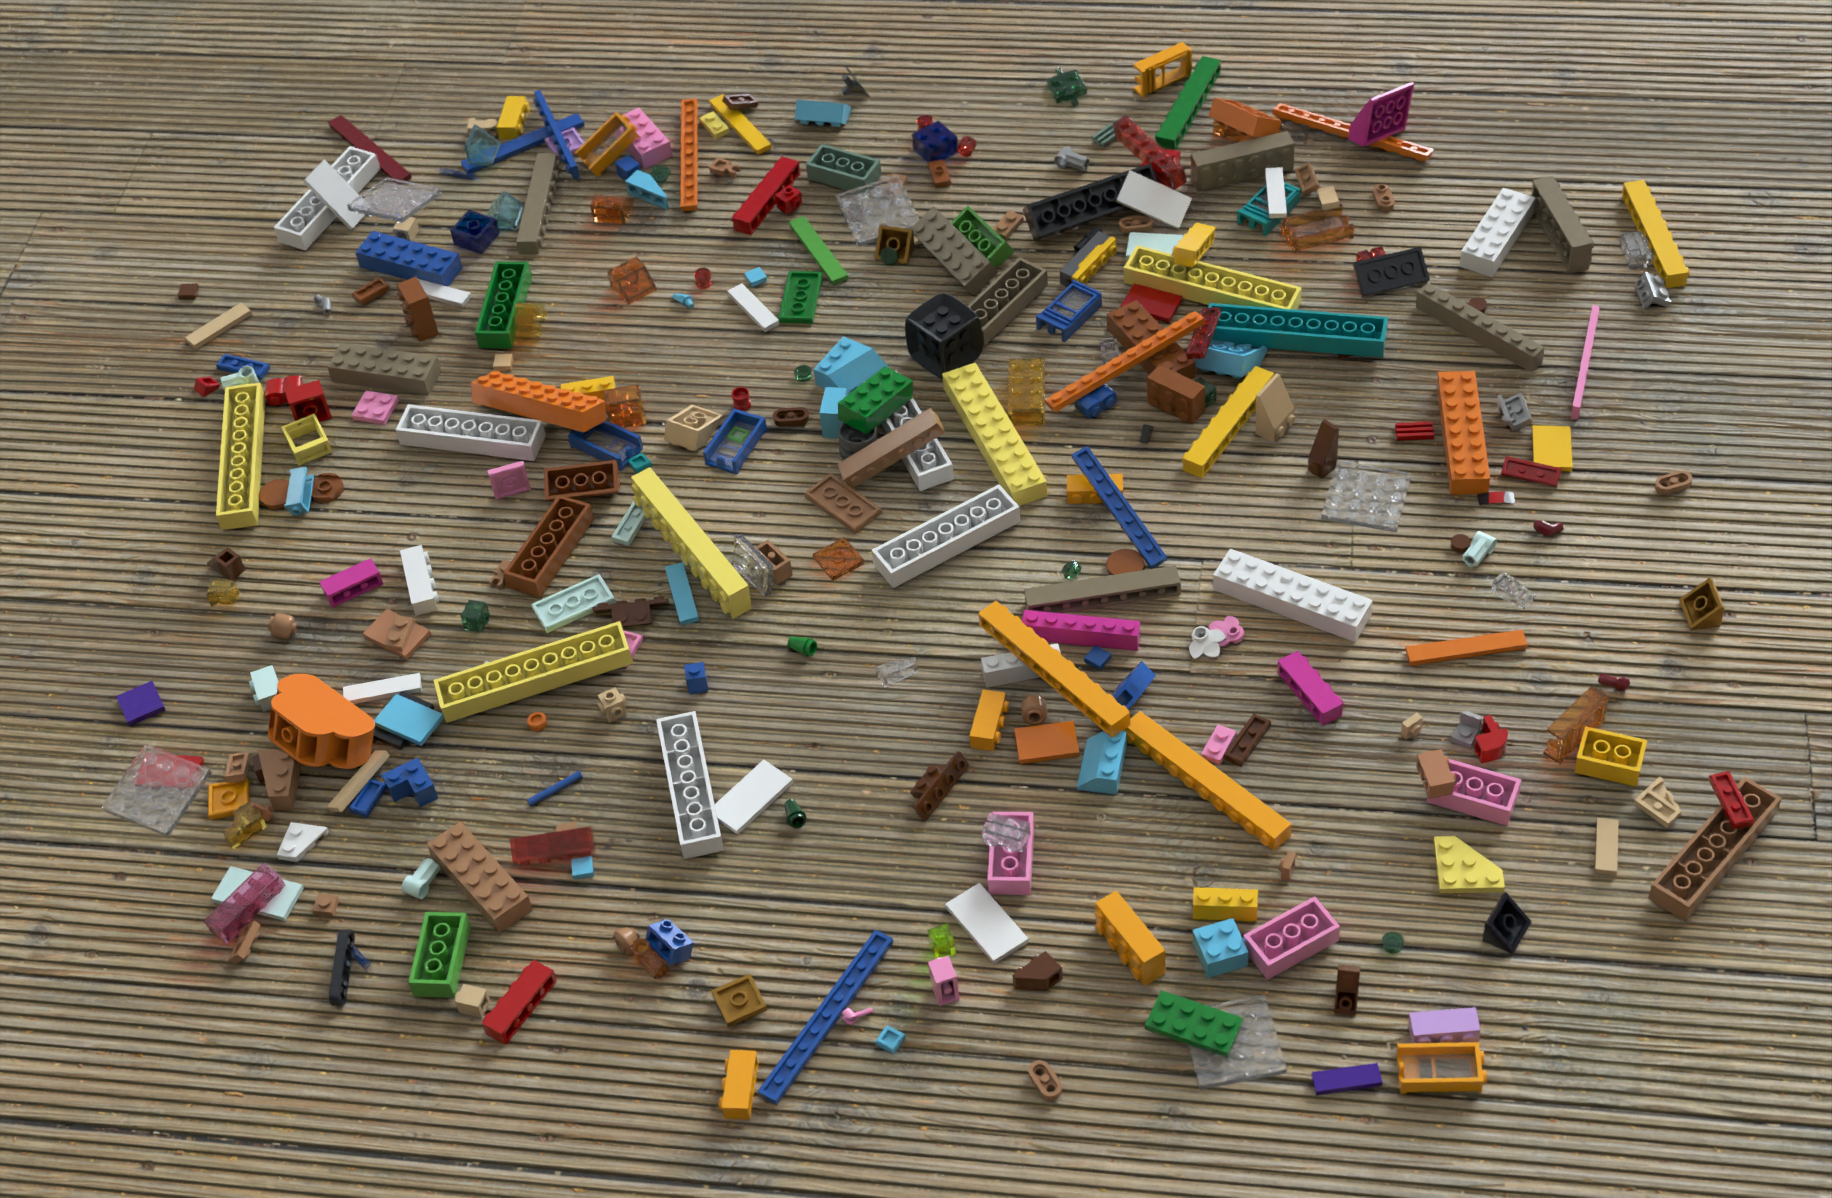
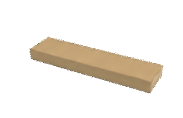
[185,302,252,349]
[327,750,390,812]

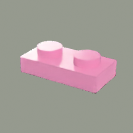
[1201,725,1236,765]

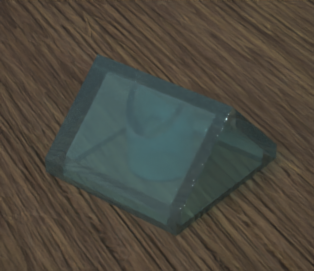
[464,124,501,166]
[484,191,524,229]

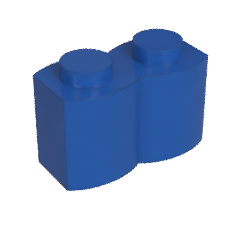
[1074,383,1117,419]

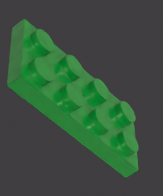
[1145,990,1243,1058]

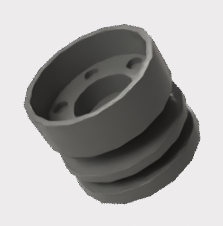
[838,423,877,461]

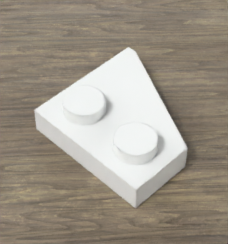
[277,822,329,862]

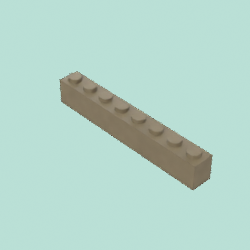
[516,153,561,254]
[1416,283,1545,373]
[1024,565,1181,613]

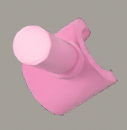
[842,1007,873,1025]

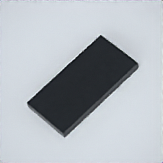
[1353,247,1430,297]

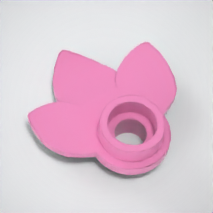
[1208,616,1244,647]

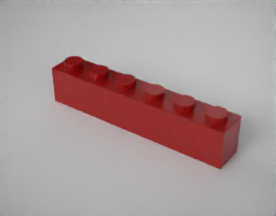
[732,156,801,235]

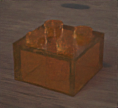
[604,384,647,428]

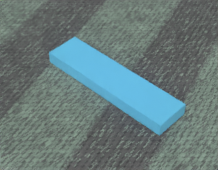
[665,562,699,626]

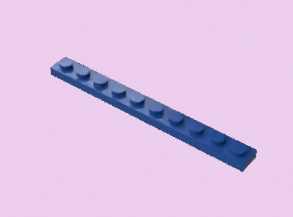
[757,930,894,1105]

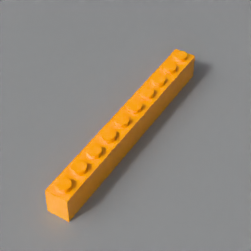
[978,601,1130,738]
[1124,711,1292,850]

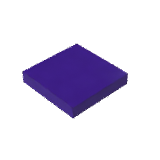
[116,681,165,726]

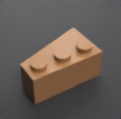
[258,749,302,811]

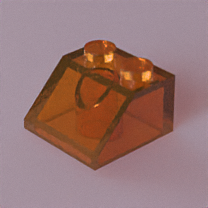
[590,195,634,224]
[607,257,657,304]

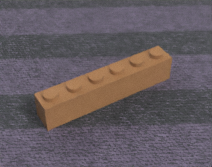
[837,408,945,488]

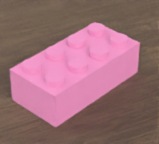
[614,108,673,169]
[1427,759,1521,826]
[988,812,1034,895]
[1243,896,1340,980]

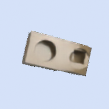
[467,118,498,140]

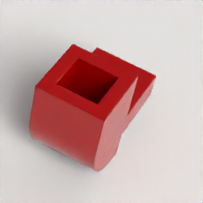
[1474,715,1508,764]

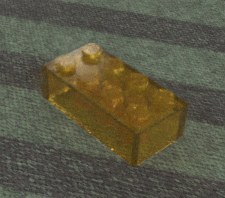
[1008,358,1046,426]

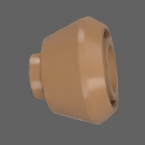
[613,927,640,955]

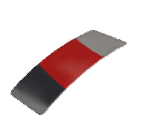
[1477,492,1515,505]

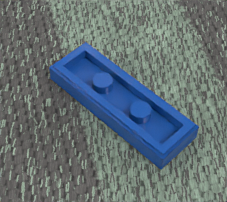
[216,354,270,380]

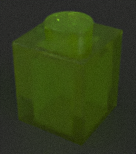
[927,923,956,959]

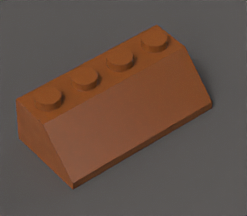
[543,460,620,502]

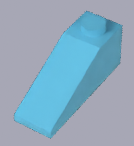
[625,170,669,210]

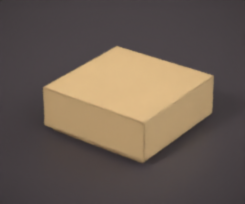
[493,354,513,371]

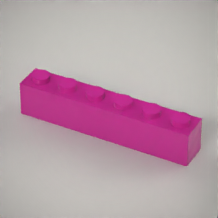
[1022,610,1141,651]

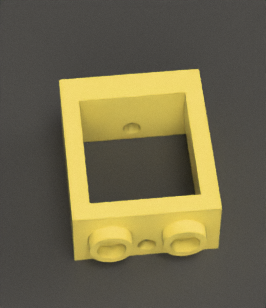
[281,414,332,466]

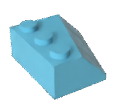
[813,336,889,394]
[1194,340,1268,379]

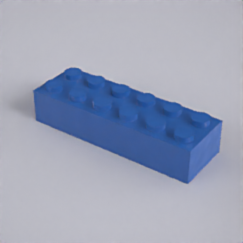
[355,231,462,287]

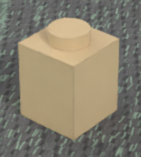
[393,216,419,241]
[454,984,491,1018]

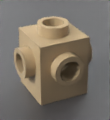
[597,687,627,723]

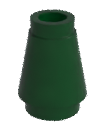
[784,799,806,828]

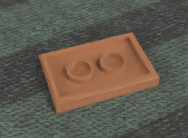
[363,609,431,660]

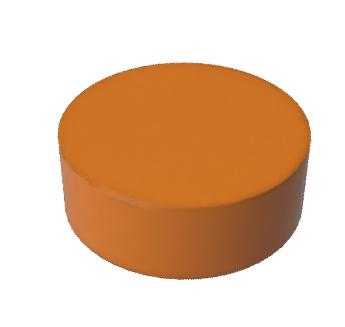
[527,712,548,731]

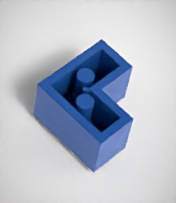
[382,757,438,807]

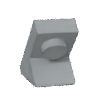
[1451,711,1483,749]

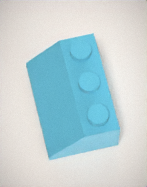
[795,100,851,127]
[1077,731,1127,795]

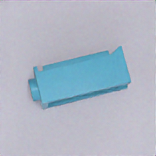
[284,467,314,515]

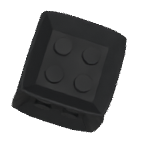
[905,293,983,379]

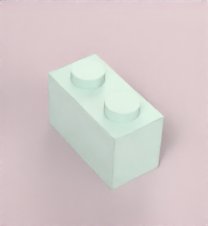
[249,665,279,712]

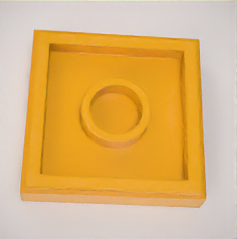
[208,778,250,820]

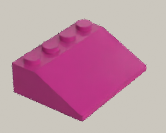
[1348,82,1415,147]

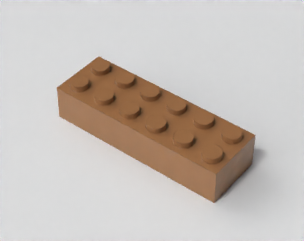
[427,821,533,933]

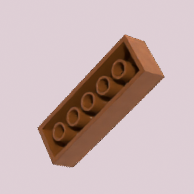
[1107,300,1195,379]
[503,495,594,598]

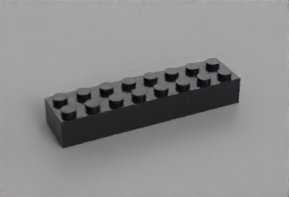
[1022,163,1158,241]

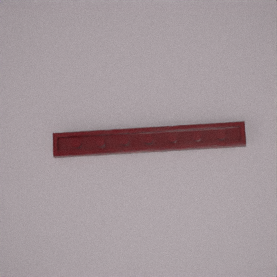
[328,115,412,186]

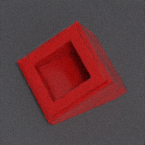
[194,377,220,397]

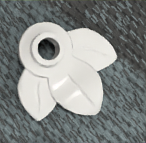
[1189,626,1226,659]

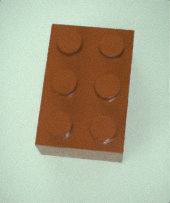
[396,277,439,342]
[1147,364,1205,425]

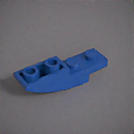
[1112,661,1156,709]

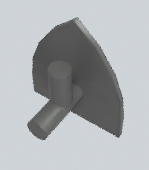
[841,65,869,97]

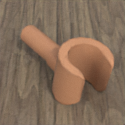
[251,802,274,821]

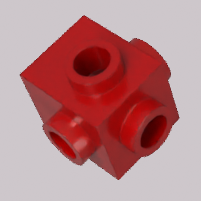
[775,185,803,215]

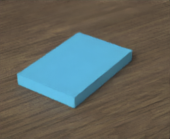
[374,694,444,746]

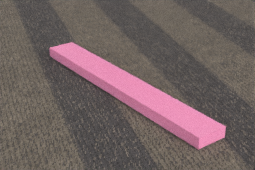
[1571,305,1600,420]

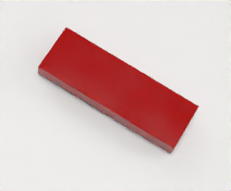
[1501,456,1562,488]
[1708,771,1754,829]

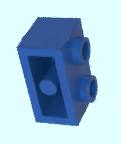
[645,919,694,966]

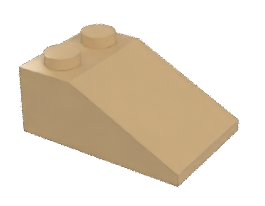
[1255,373,1295,442]
[664,405,723,451]

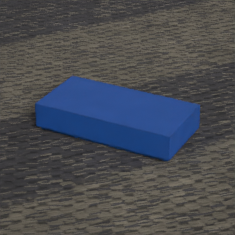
[349,779,387,818]

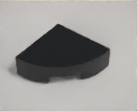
[1140,424,1154,443]

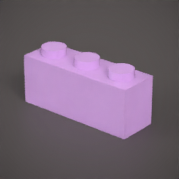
[1408,1007,1480,1043]

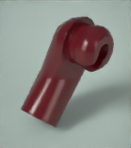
[1533,520,1564,536]
[1598,674,1630,691]

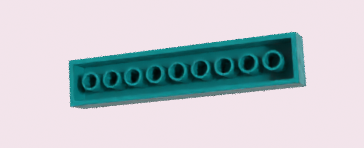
[1203,303,1388,358]

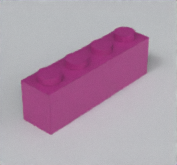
[1277,651,1344,726]

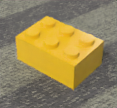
[1574,726,1647,787]

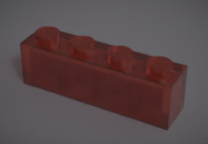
[509,826,596,867]

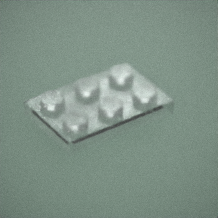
[733,534,774,597]

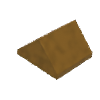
[874,225,915,264]
[1679,577,1725,630]

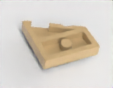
[1633,777,1682,828]

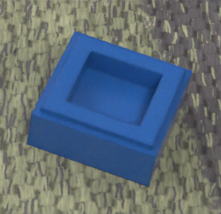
[1084,645,1111,670]

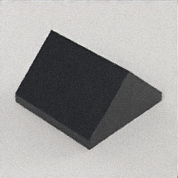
[1482,892,1532,954]

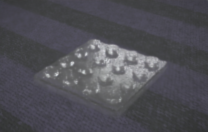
[835,175,920,247]
[347,177,441,223]
[1321,460,1412,533]
[102,744,212,837]
[1187,995,1287,1090]

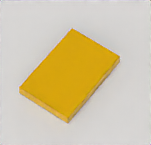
[1532,425,1573,472]

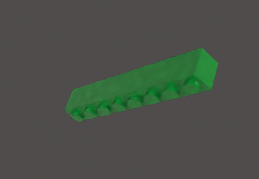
[1154,56,1221,150]

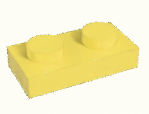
[699,111,730,139]

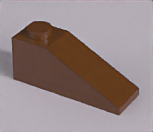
[1308,419,1339,479]

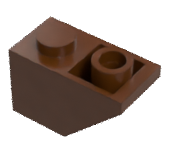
[207,548,245,581]
[1013,951,1063,991]
[1334,964,1360,1015]

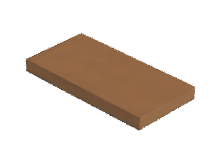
[804,473,882,534]

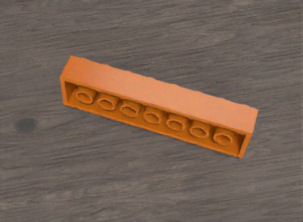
[471,371,606,432]
[1436,371,1490,495]

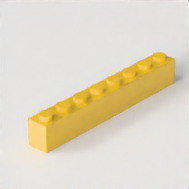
[1622,180,1690,288]
[1182,366,1274,479]

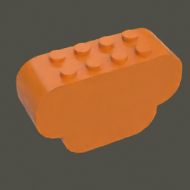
[268,674,375,769]

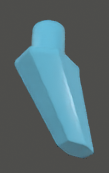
[671,293,694,309]

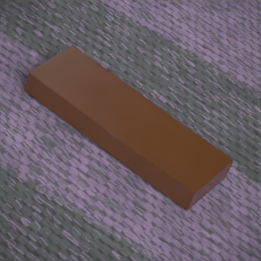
[1224,713,1271,767]

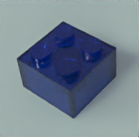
[912,120,959,162]
[450,210,500,254]

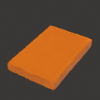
[1014,721,1079,764]

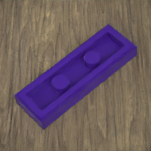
[1311,1063,1383,1096]

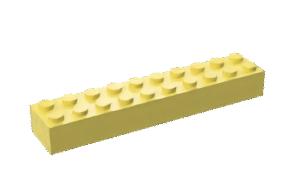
[1124,245,1302,310]
[942,363,1048,506]
[216,383,266,530]
[631,467,752,619]
[433,621,633,723]

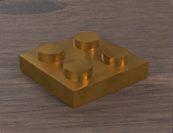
[711,974,767,1027]

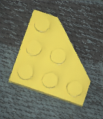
[1434,836,1505,894]

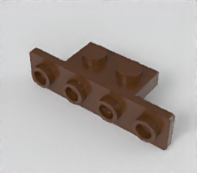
[592,596,670,628]
[910,751,969,821]

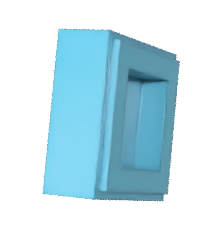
[744,267,767,287]
[571,856,594,880]
[875,1025,906,1054]

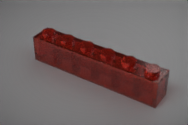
[1112,115,1187,190]

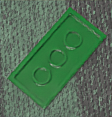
[778,271,823,324]

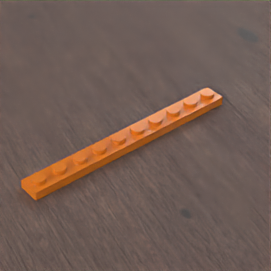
[680,98,698,212]
[1272,103,1433,162]
[1045,311,1206,413]

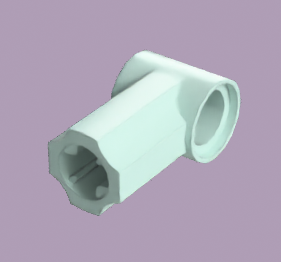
[221,366,259,391]
[1462,531,1497,568]
[401,858,440,899]

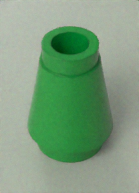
[787,636,817,657]

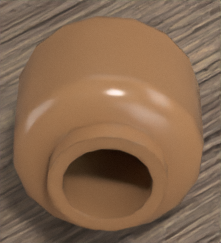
[268,613,298,640]
[1021,695,1047,725]

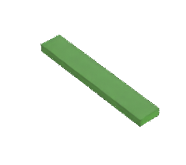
[789,216,848,285]

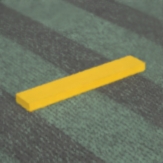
[709,94,772,155]

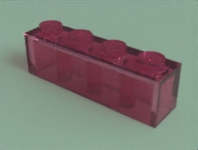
[204,863,286,944]

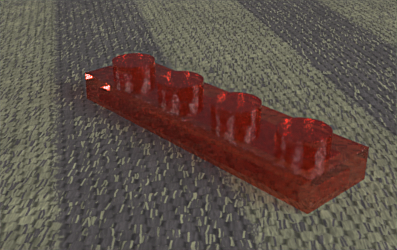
[1186,307,1221,359]

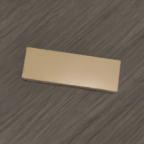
[1317,186,1340,210]
[1595,818,1619,875]

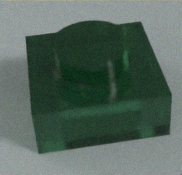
[649,165,671,183]

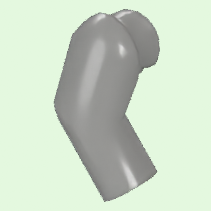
[313,294,332,315]

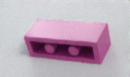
[319,558,383,608]

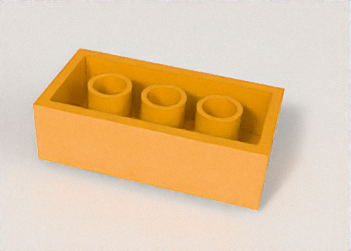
[1094,890,1166,986]

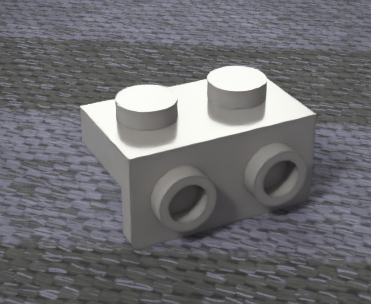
[1635,272,1671,309]
[1497,392,1533,432]

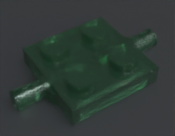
[1046,68,1087,106]

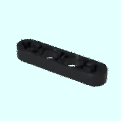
[329,929,355,1006]

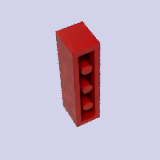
[482,960,557,1045]

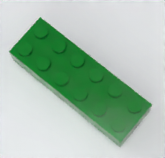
[475,262,532,349]

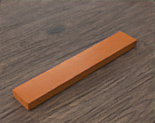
[1405,629,1528,666]

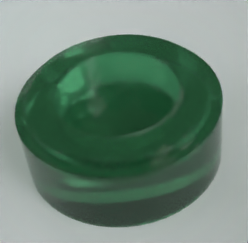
[880,247,899,265]
[794,365,812,382]
[1061,561,1081,578]
[1382,931,1404,954]

